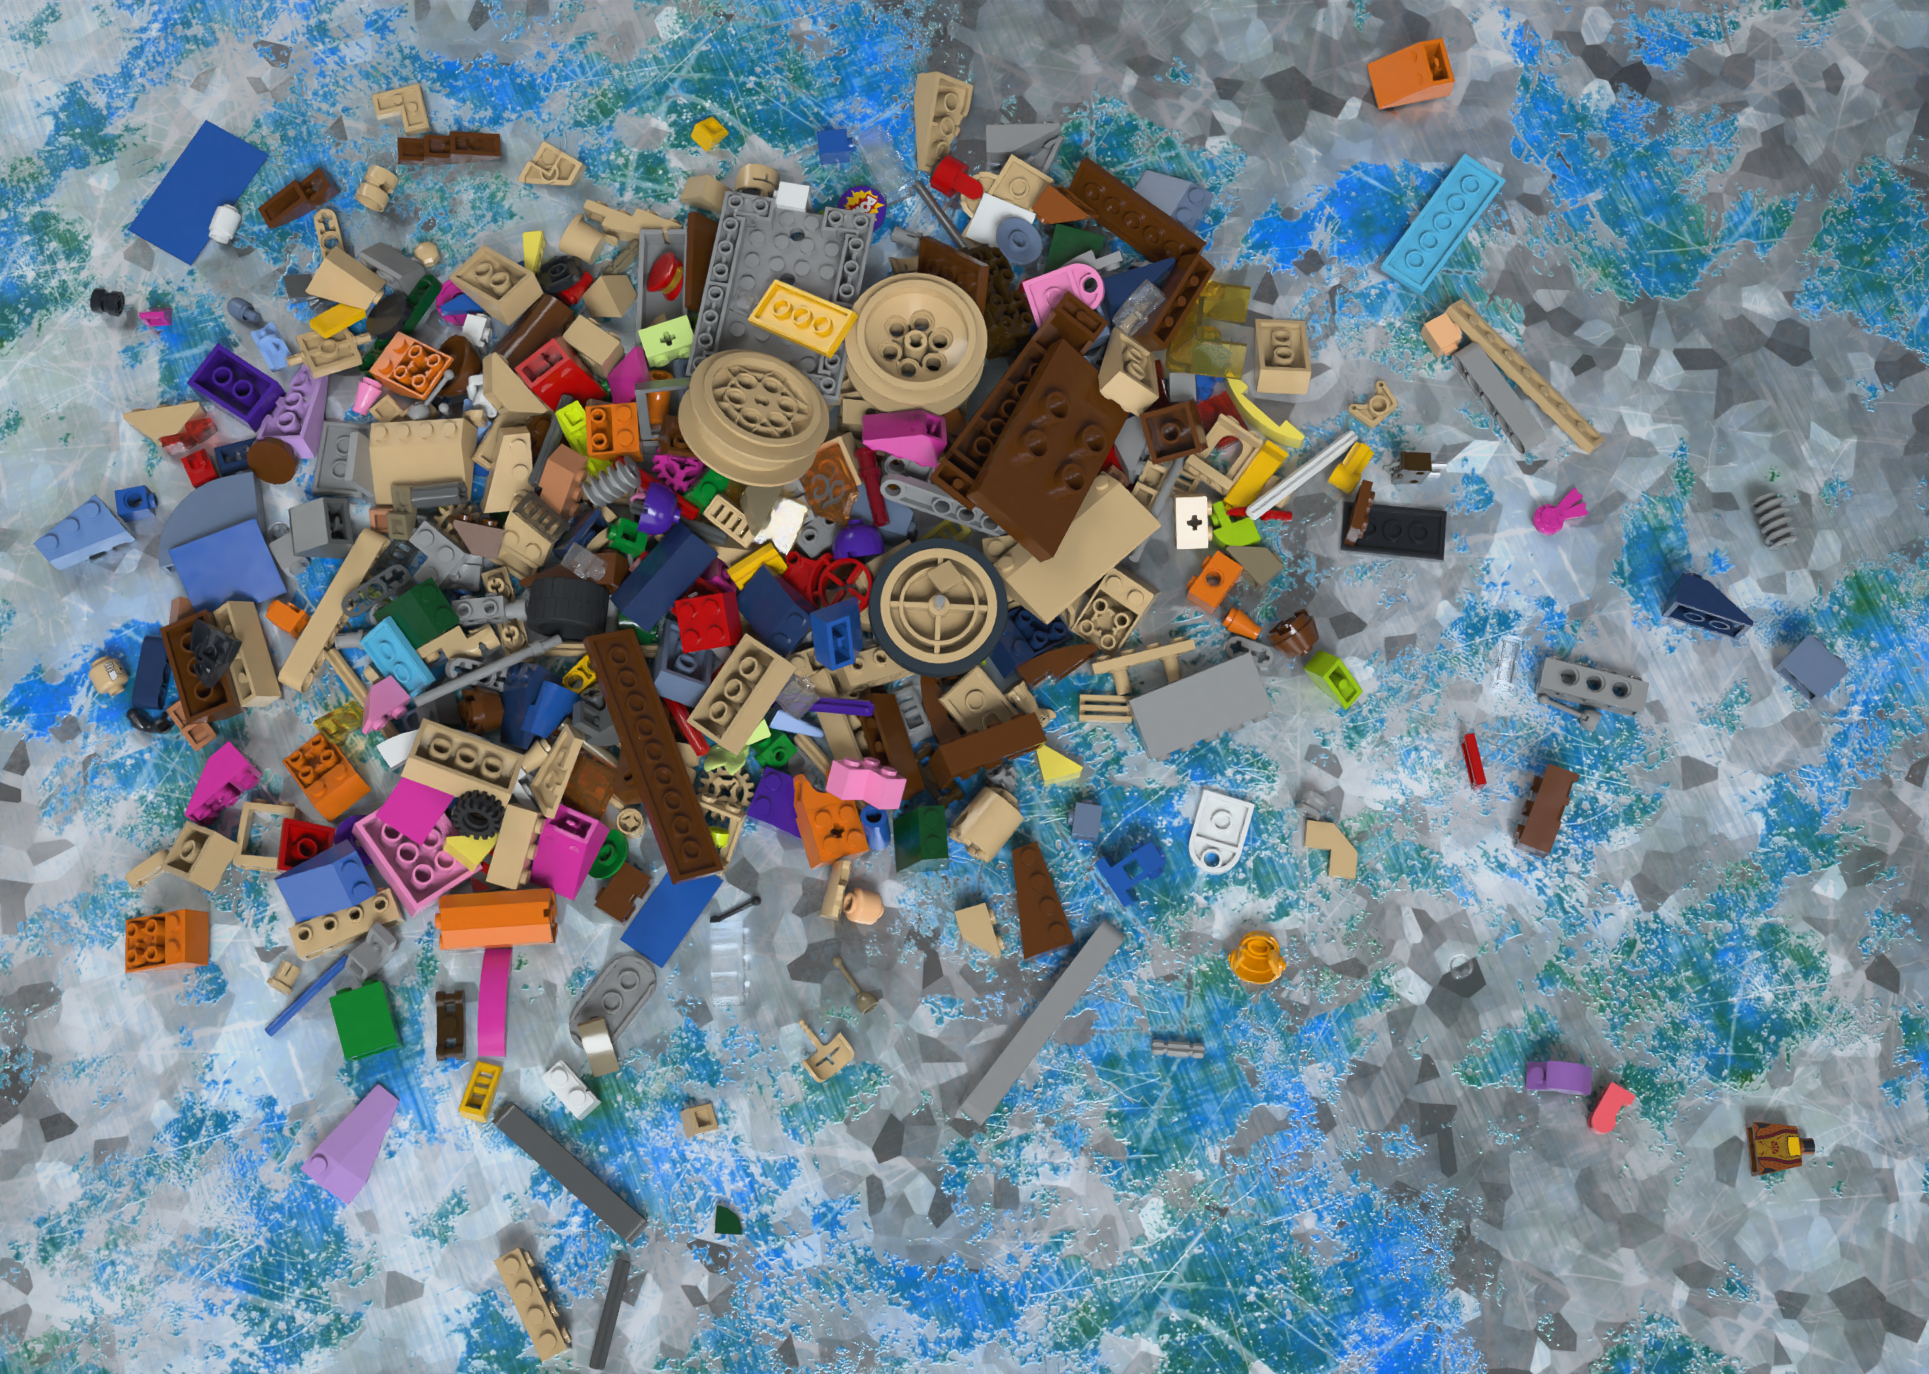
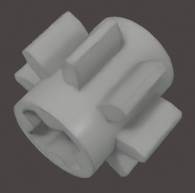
[984,763,1018,793]

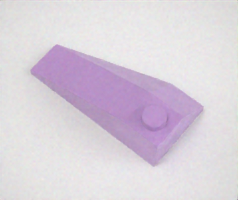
[256,363,329,459]
[300,1084,400,1205]

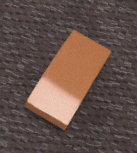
[166,700,218,752]

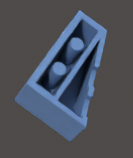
[33,494,136,571]

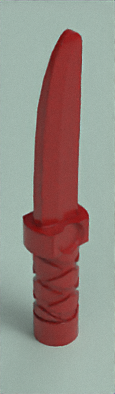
[1226,507,1292,521]

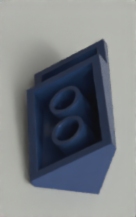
[609,520,719,633]

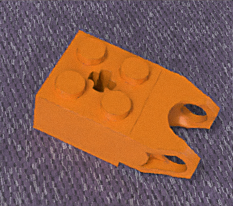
[793,767,869,869]

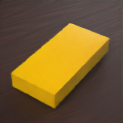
[309,303,366,339]

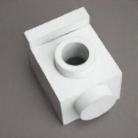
[461,314,493,356]

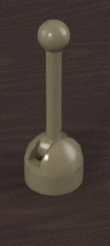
[832,956,880,1015]

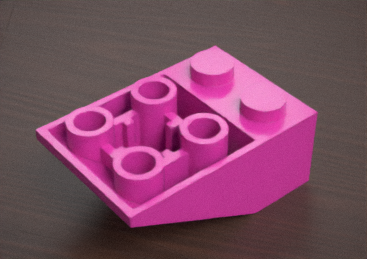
[862,409,947,468]
[184,741,263,827]
[529,804,610,901]

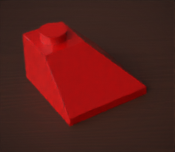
[276,818,335,874]

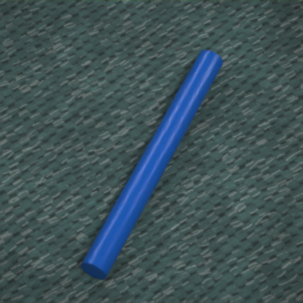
[264,954,348,1037]

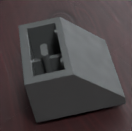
[288,497,354,559]

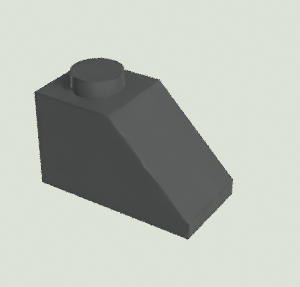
[416,676,462,729]

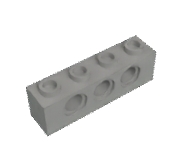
[1534,656,1649,719]

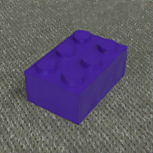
[187,343,286,433]

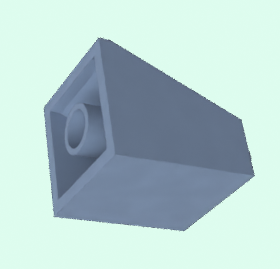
[846,481,918,548]

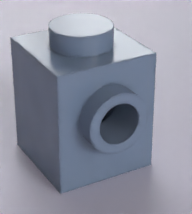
[1068,800,1103,842]

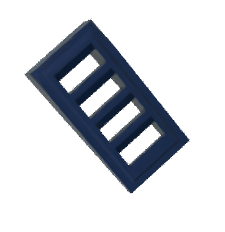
[214,437,257,477]

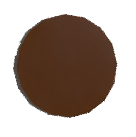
[247,437,299,485]

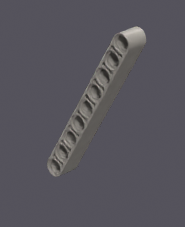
[960,920,1126,1126]

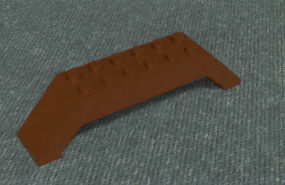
[929,291,1109,511]

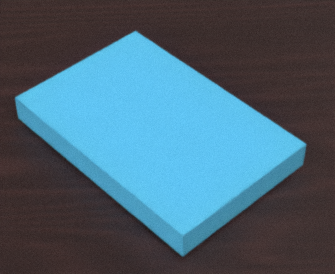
[359,616,436,703]

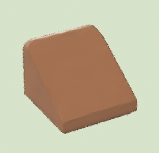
[369,505,393,535]

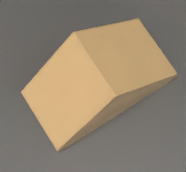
[680,174,734,214]

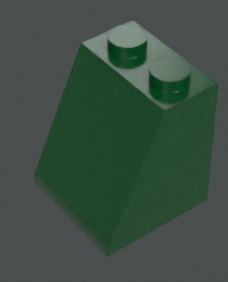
[1043,223,1109,290]
[373,577,460,650]
[893,805,949,874]

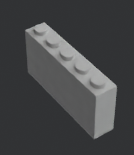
[1125,652,1273,762]

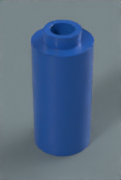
[860,804,891,850]

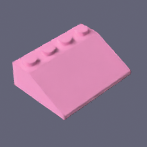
[352,807,483,918]

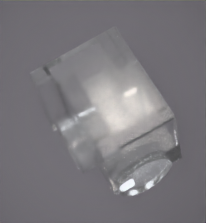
[560,542,609,581]

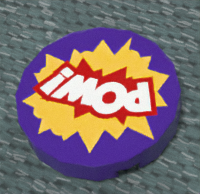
[837,186,887,232]

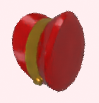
[646,252,684,301]

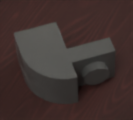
[573,700,620,746]

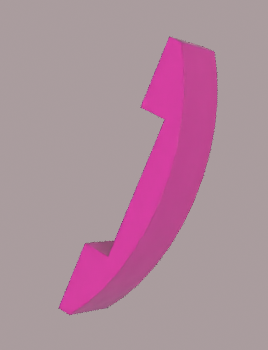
[477,949,513,1057]

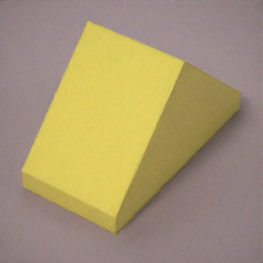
[1035,745,1083,786]
[443,833,499,873]

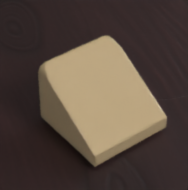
[926,560,963,595]
[680,1102,719,1138]

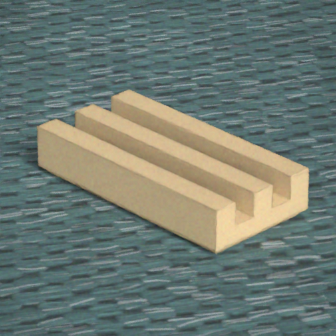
[1079,694,1132,724]

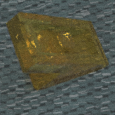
[313,700,364,747]

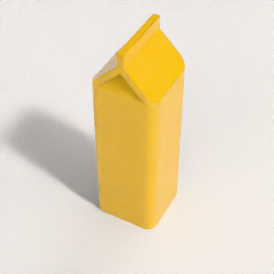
[1222,440,1289,520]

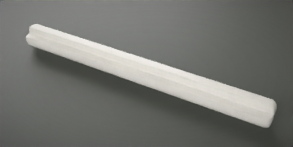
[1246,430,1358,520]

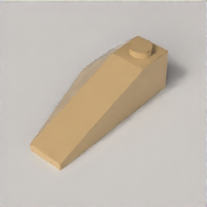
[914,71,973,174]

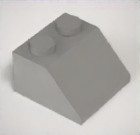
[358,242,427,298]

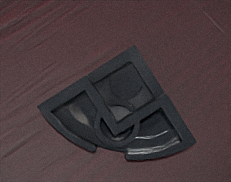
[190,619,242,688]

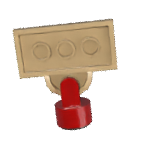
[930,154,1055,248]

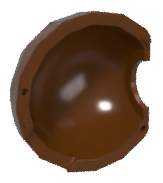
[432,334,481,398]

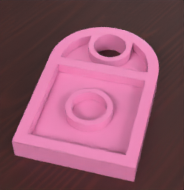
[1022,263,1105,328]

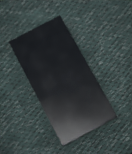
[1339,501,1447,563]

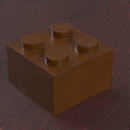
[1139,398,1208,465]

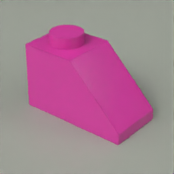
[700,557,737,593]

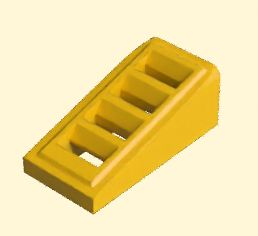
[458,1060,503,1123]

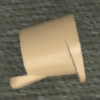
[559,213,619,264]

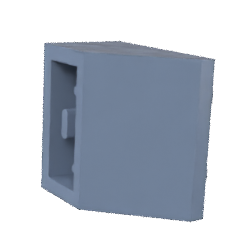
[1774,634,1850,705]

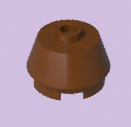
[1267,609,1319,659]
[459,685,504,737]

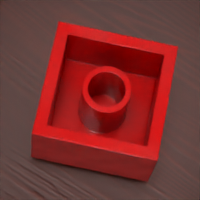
[675,591,743,653]

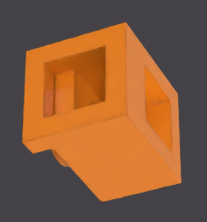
[265,600,311,640]

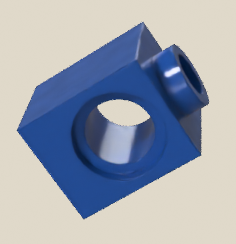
[114,485,158,523]

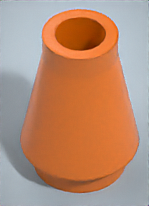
[1221,607,1262,641]

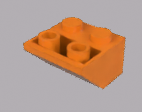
[585,402,644,463]

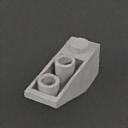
[986,121,1060,163]

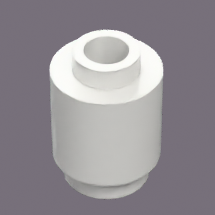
[209,204,241,244]

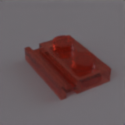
[1197,390,1249,452]

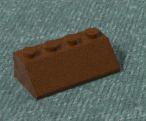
[160,609,248,725]

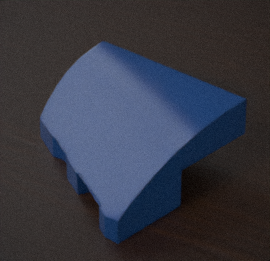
[521,680,582,739]

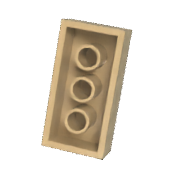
[686,633,797,756]

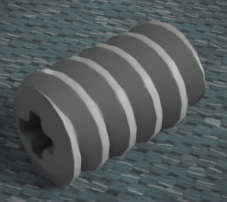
[581,456,642,508]
[1752,492,1799,550]

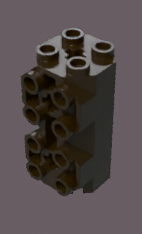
[959,244,1034,361]

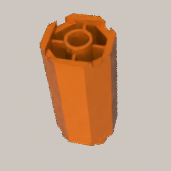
[435,888,558,951]

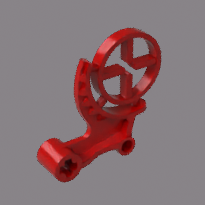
[782,551,874,613]

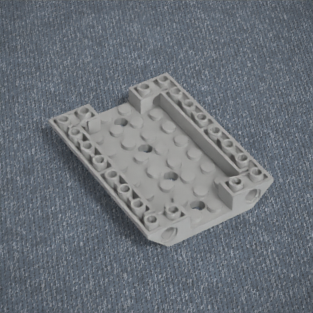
[685,191,876,405]

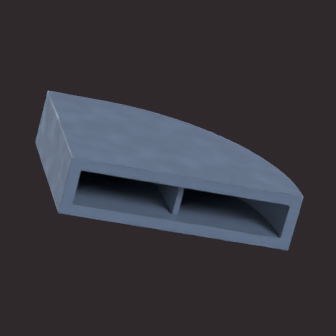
[158,471,268,575]

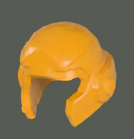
[1228,931,1286,984]

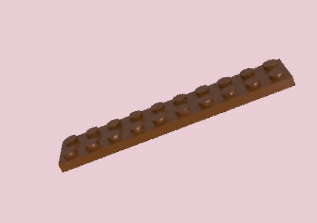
[583,628,724,885]

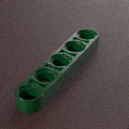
[359,274,442,380]

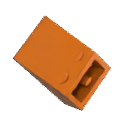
[1367,38,1455,110]
[369,331,454,400]
[282,729,372,823]
[125,909,209,973]

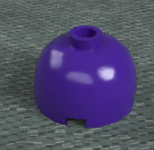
[637,481,682,535]
[832,519,885,560]

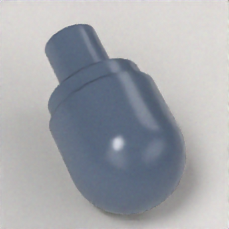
[227,297,260,323]

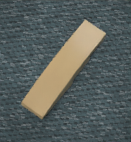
[1131,456,1174,512]

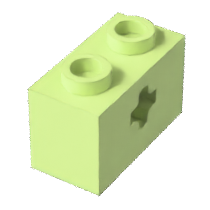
[638,315,694,367]

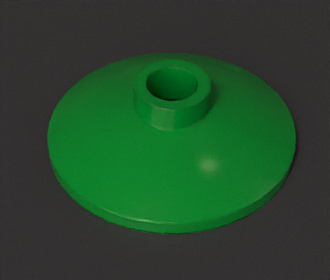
[588,829,629,879]

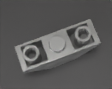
[1114,407,1157,484]

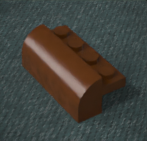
[480,293,576,374]

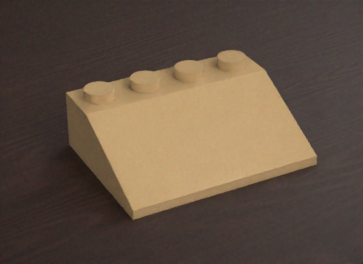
[369,418,478,506]

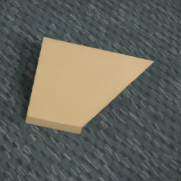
[582,275,637,319]

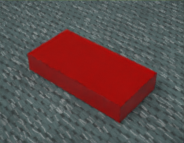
[1460,733,1487,791]

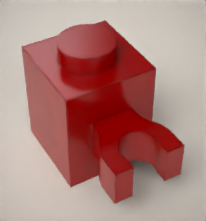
[181,448,221,489]

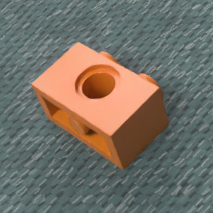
[1186,550,1243,615]

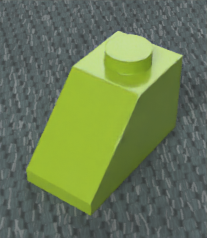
[1303,650,1363,710]

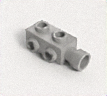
[452,593,529,627]

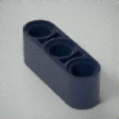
[132,635,171,710]

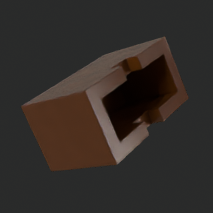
[594,861,654,926]

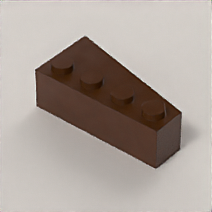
[928,712,1047,790]
[1012,841,1075,964]

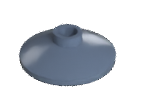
[996,217,1042,265]

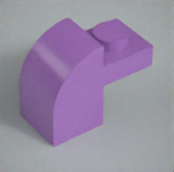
[1526,1061,1592,1095]

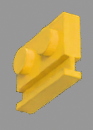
[727,542,788,591]

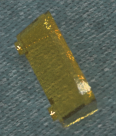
[1165,281,1251,380]

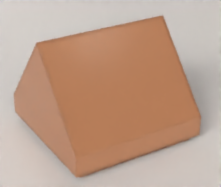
[169,596,196,624]

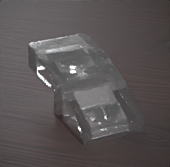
[1112,279,1166,337]

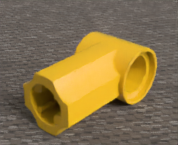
[1328,442,1374,495]

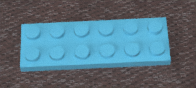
[1380,153,1506,296]

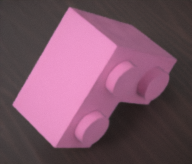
[826,757,907,809]

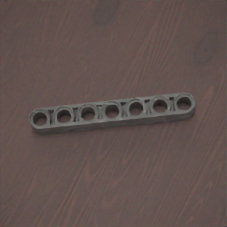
[492,1101,650,1245]

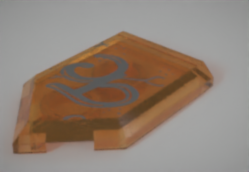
[800,444,859,527]

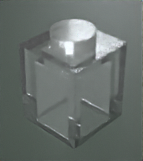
[775,673,820,720]

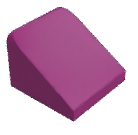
[139,307,172,327]

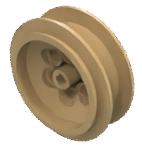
[845,273,987,416]
[678,349,830,487]

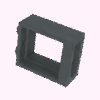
[635,377,691,440]

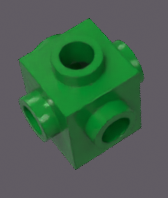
[750,728,798,770]

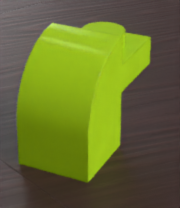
[1208,501,1261,552]

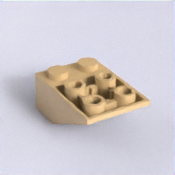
[1071,563,1161,659]

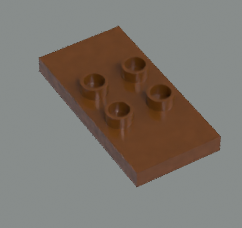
[966,338,1130,562]

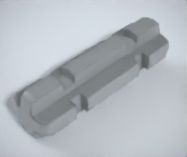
[1151,1039,1205,1059]

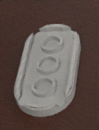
[569,955,657,1050]

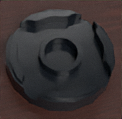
[535,255,584,294]
[366,294,412,340]

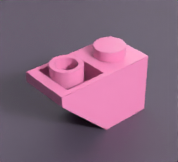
[362,675,411,735]

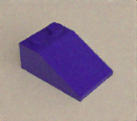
[746,766,825,842]

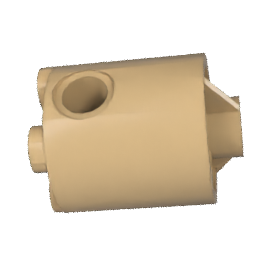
[947,787,1024,863]

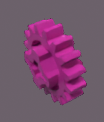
[652,448,706,495]

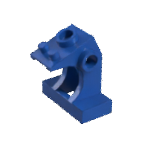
[1095,841,1167,907]

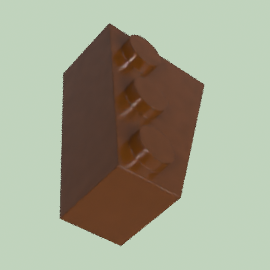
[1513,763,1580,858]

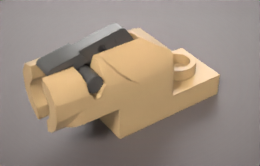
[415,623,502,668]

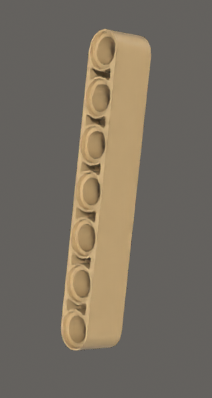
[278,528,391,693]

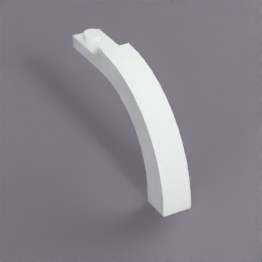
[376,729,547,819]

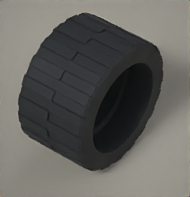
[526,577,610,641]

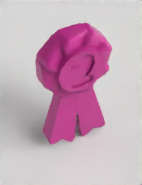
[1532,487,1588,536]

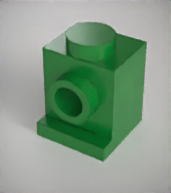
[606,517,648,558]

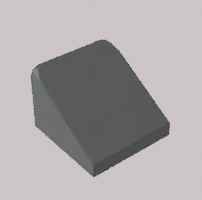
[283,274,317,305]

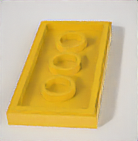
[747,279,858,358]

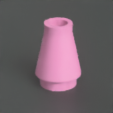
[352,377,383,416]

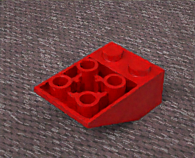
[514,334,608,412]

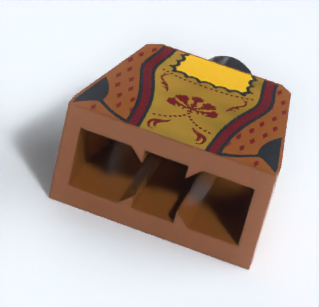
[1745,1122,1815,1177]

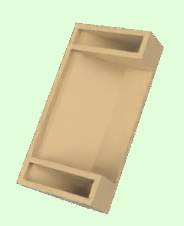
[993,471,1161,624]

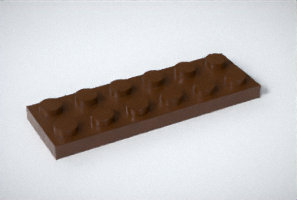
[1069,157,1207,266]

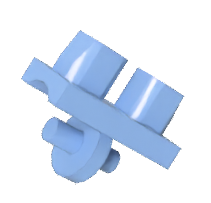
[250,321,292,373]

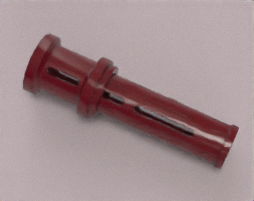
[854,447,890,527]

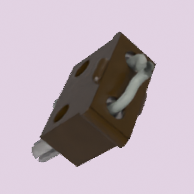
[1382,451,1448,485]

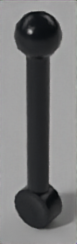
[710,896,761,927]

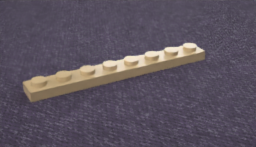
[1444,299,1606,454]

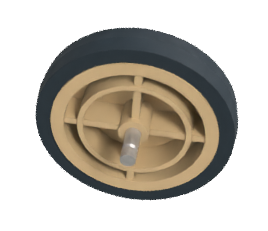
[868,538,1008,678]

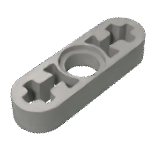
[445,657,508,692]

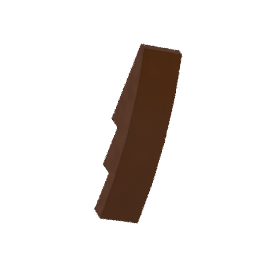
[397,131,501,165]

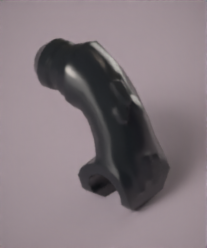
[126,708,175,734]

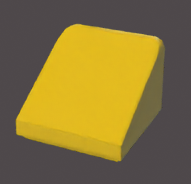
[691,116,729,152]

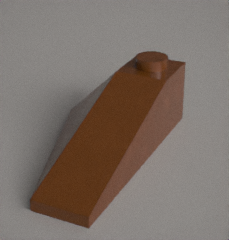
[519,549,631,595]

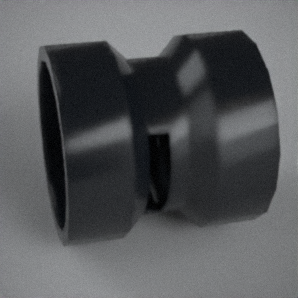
[90,288,125,317]

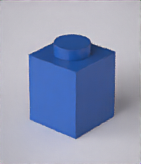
[817,128,854,165]

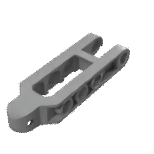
[880,453,1008,537]

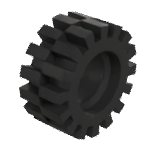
[452,790,505,840]

